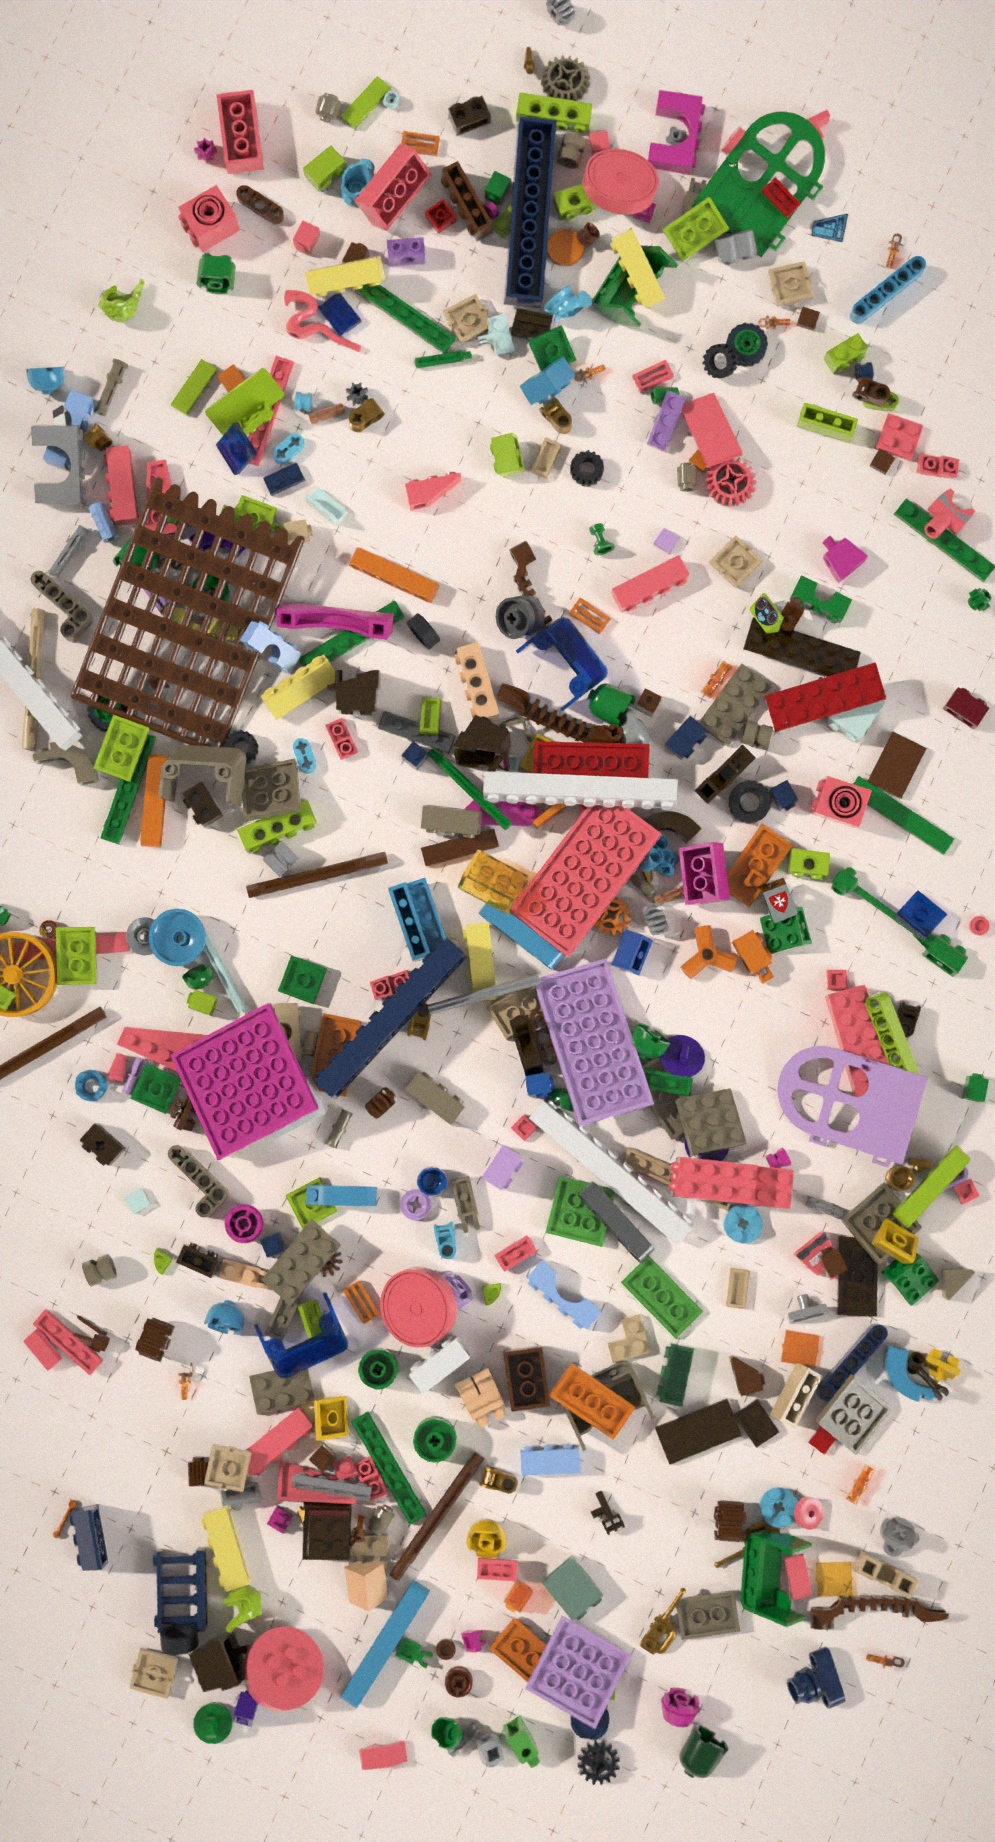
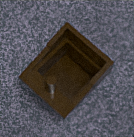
[327,670,381,716]
[453,715,511,772]
[302,1502,352,1560]
[188,1631,250,1692]

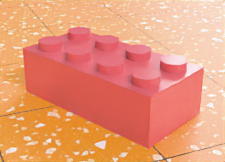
[216,89,264,174]
[354,144,432,231]

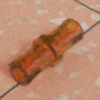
[701,660,732,698]
[846,1464,876,1505]

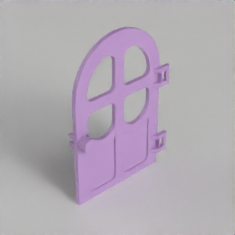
[777,1046,928,1168]

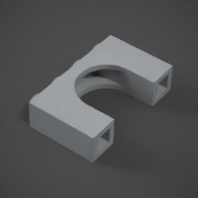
[31,425,86,504]

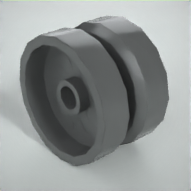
[495,594,545,639]

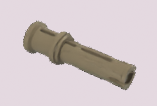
[94,358,129,416]

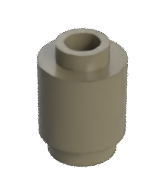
[677,462,697,492]
[368,1504,395,1536]

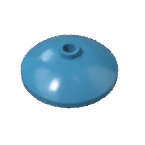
[149,908,206,966]

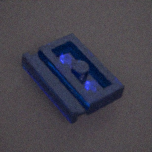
[318,293,362,337]

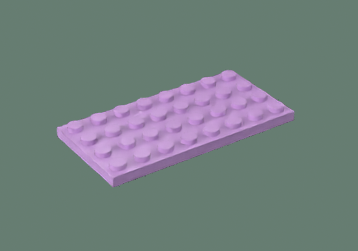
[534,959,654,1127]

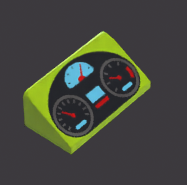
[749,593,784,633]

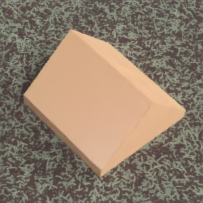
[344,1561,389,1611]

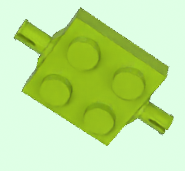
[221,495,284,532]

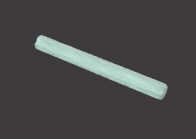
[203,930,248,1013]

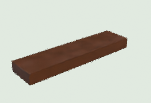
[421,828,499,867]

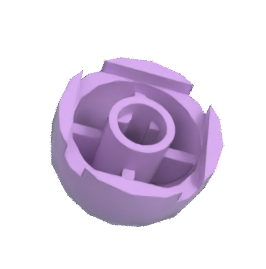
[441,1270,474,1310]

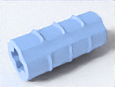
[89,501,119,543]

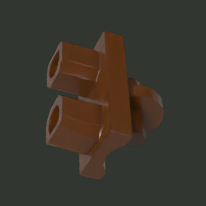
[781,597,805,631]
[168,1095,196,1131]

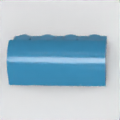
[388,877,446,962]

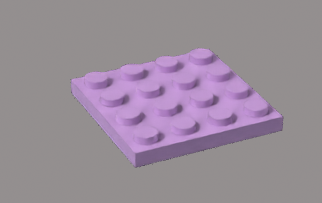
[524,1615,632,1729]

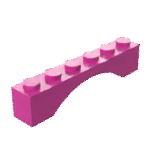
[277,602,393,640]

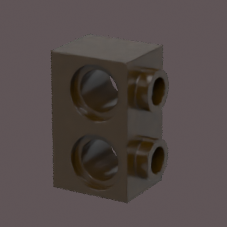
[448,95,491,136]
[182,781,224,828]

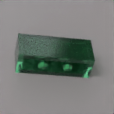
[656,1342,694,1407]

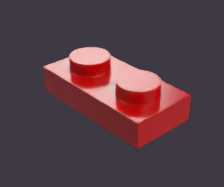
[761,177,801,219]

